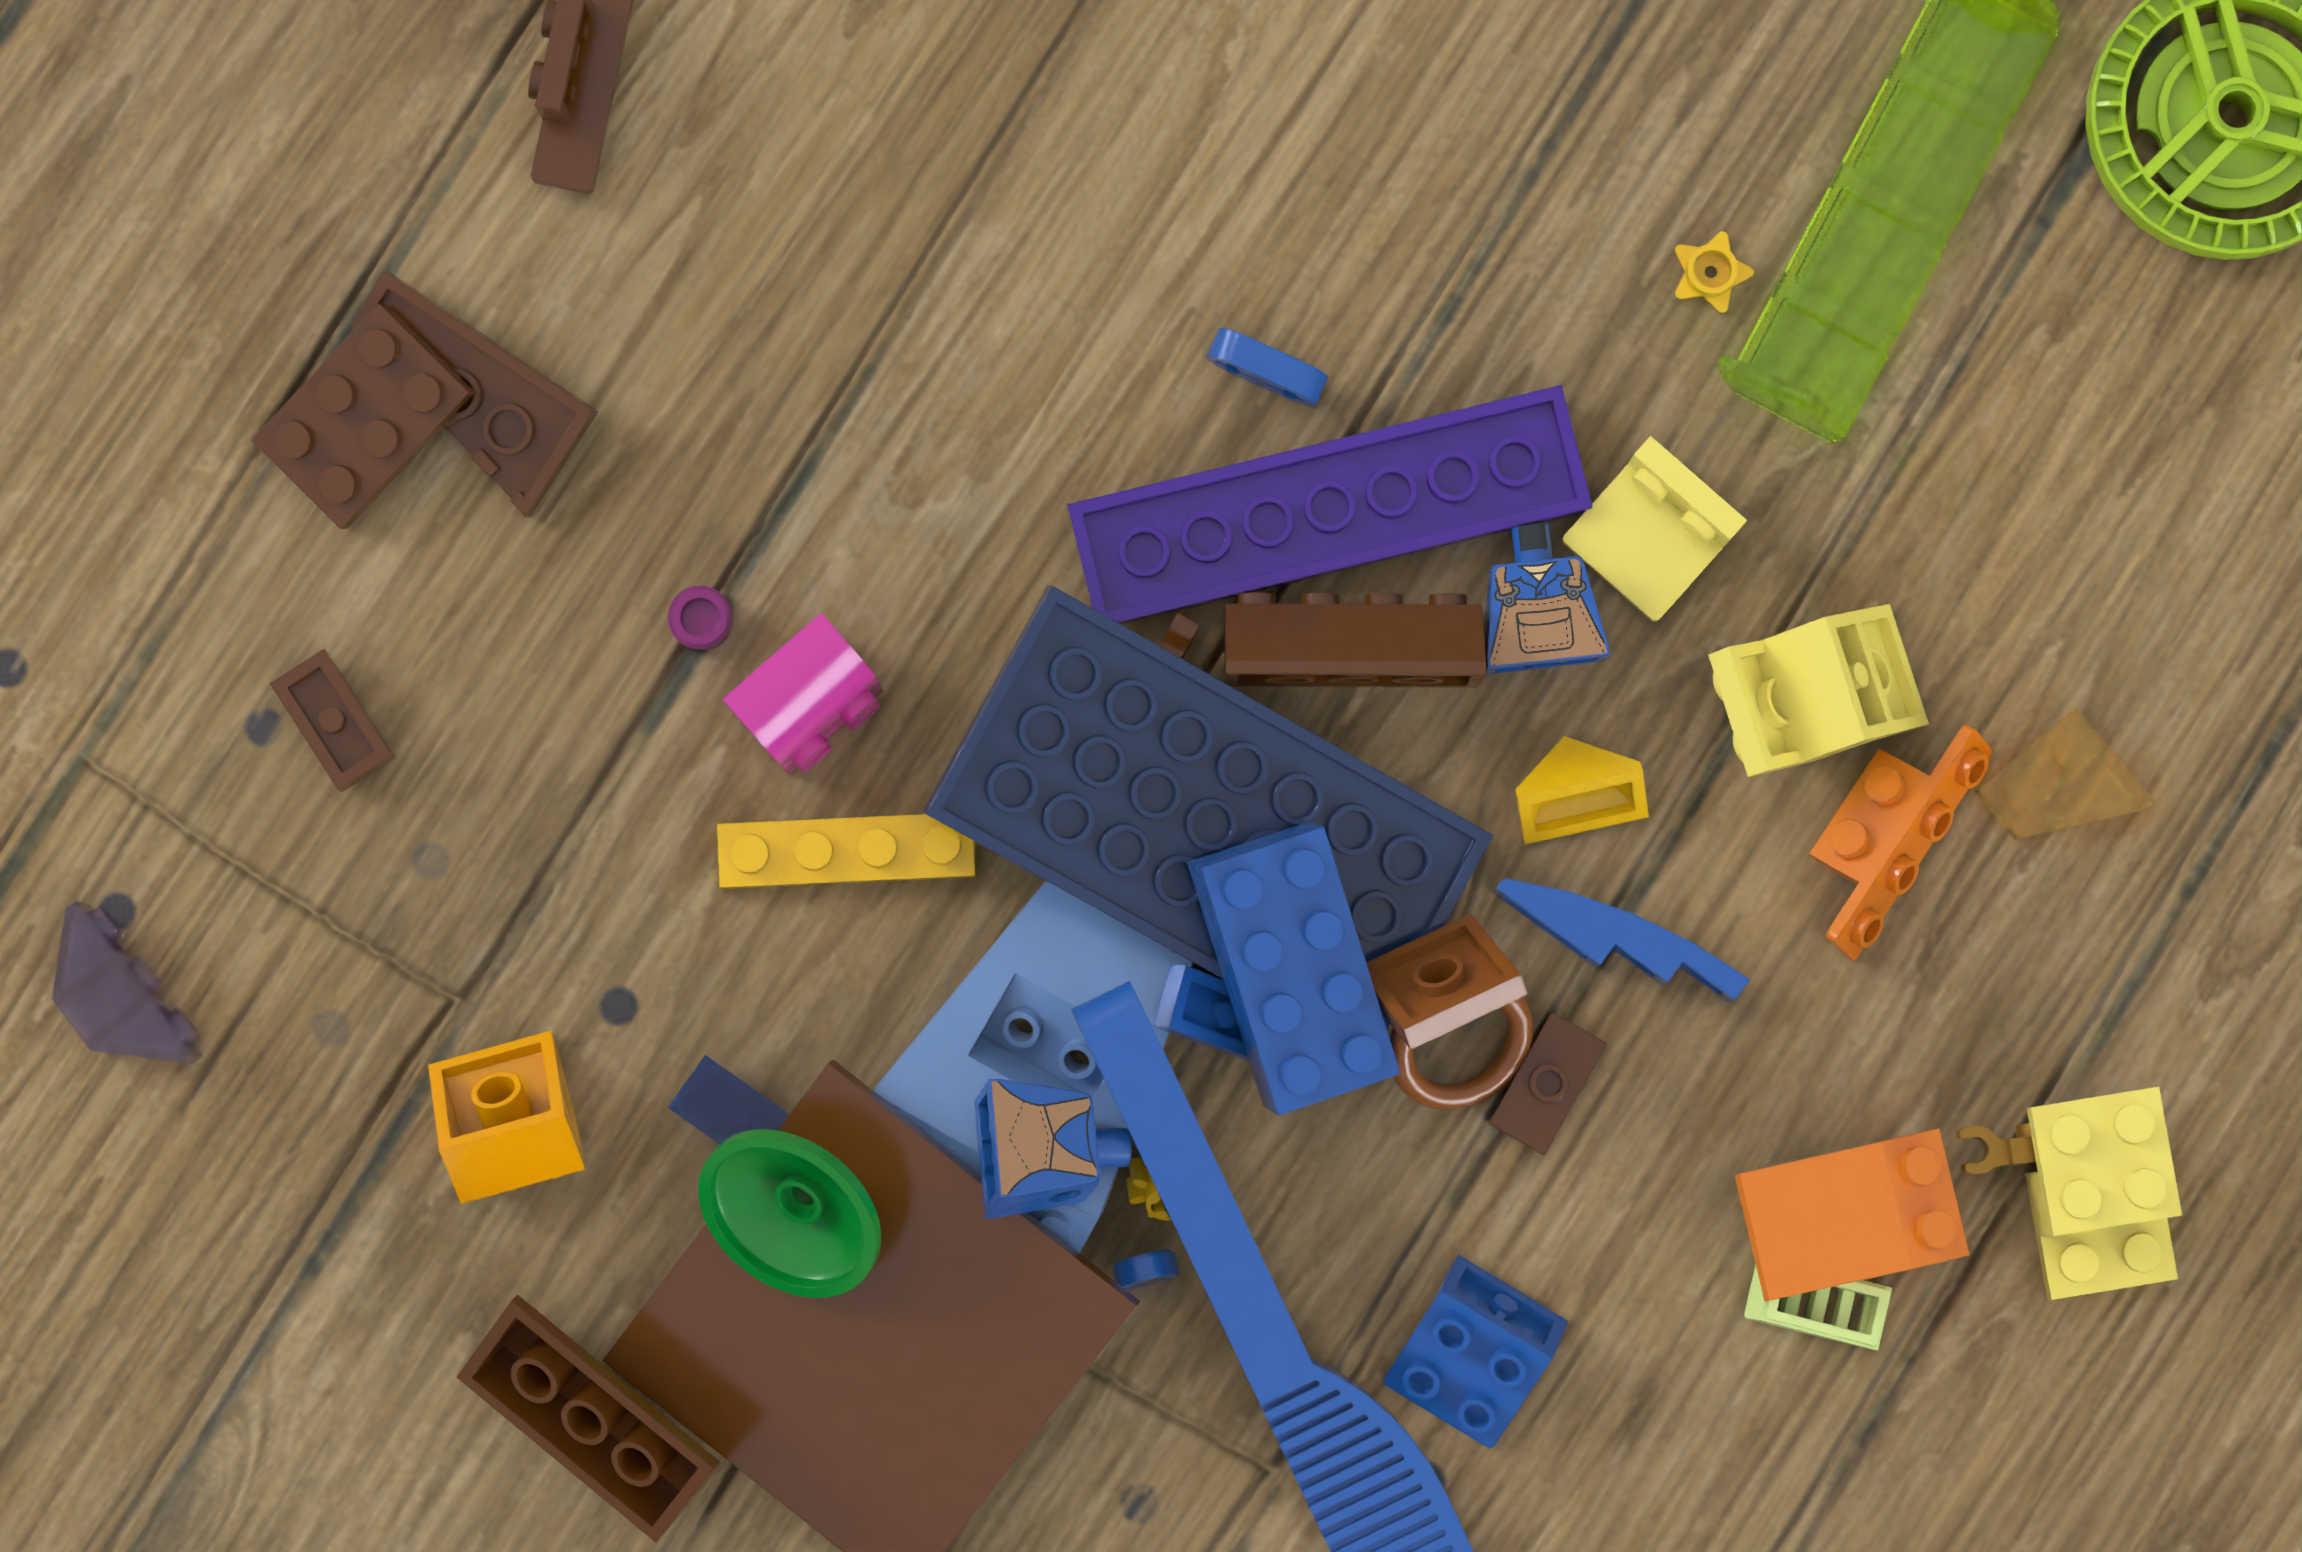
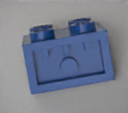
[1383,1254,1568,1448]

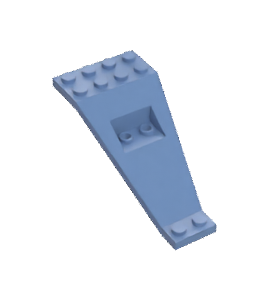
[873,881,1195,1253]

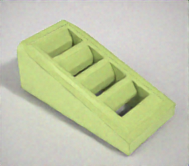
[1744,1264,1892,1351]

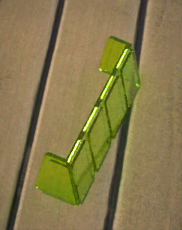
[1716,0,2060,444]

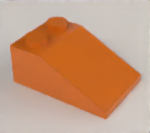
[1735,1128,1970,1301]

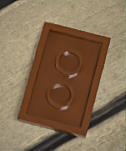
[251,303,475,529]

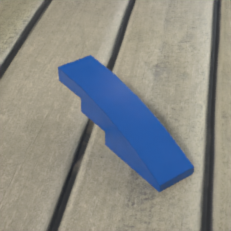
[1492,878,1750,1003]

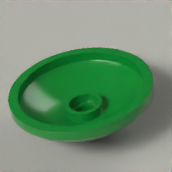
[698,1129,881,1298]

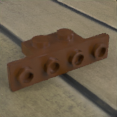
[528,0,634,194]

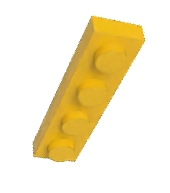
[717,814,976,889]

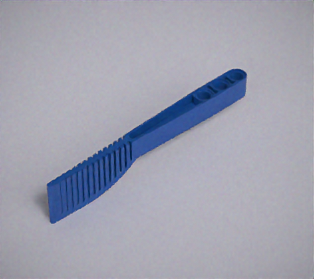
[1071,981,1474,1552]

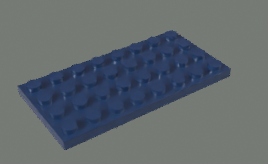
[922,585,1494,1029]

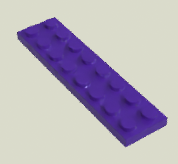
[1067,385,1593,624]

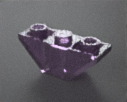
[52,901,203,1064]

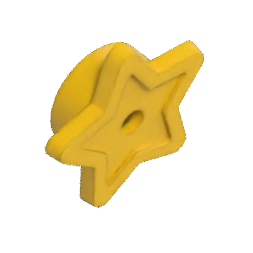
[1675,231,1754,313]

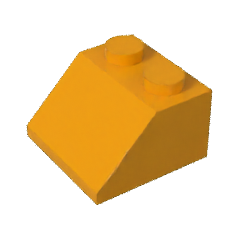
[428,1030,585,1204]

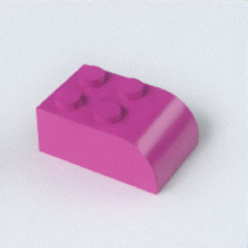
[722,613,883,774]

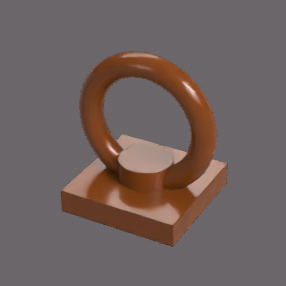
[1366,914,1533,1110]

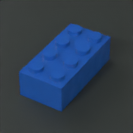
[1187,822,1400,1116]

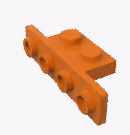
[1809,724,1992,961]

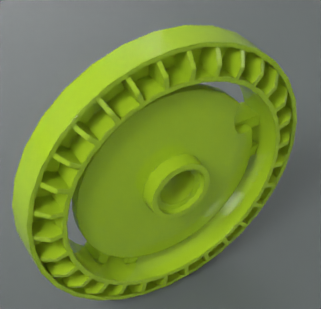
[2085,0,2302,260]

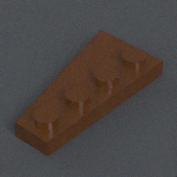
[350,271,599,517]

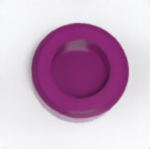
[668,586,733,651]

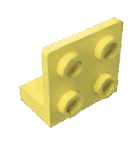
[1562,436,1747,622]

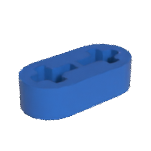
[1206,328,1328,407]

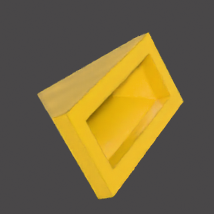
[1515,736,1649,845]

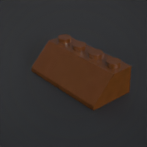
[1224,592,1486,688]
[456,1294,721,1543]

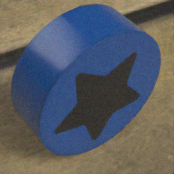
[1113,1250,1180,1290]

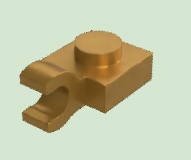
[1956,1123,2036,1174]

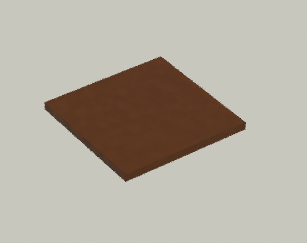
[602,1059,1140,1552]

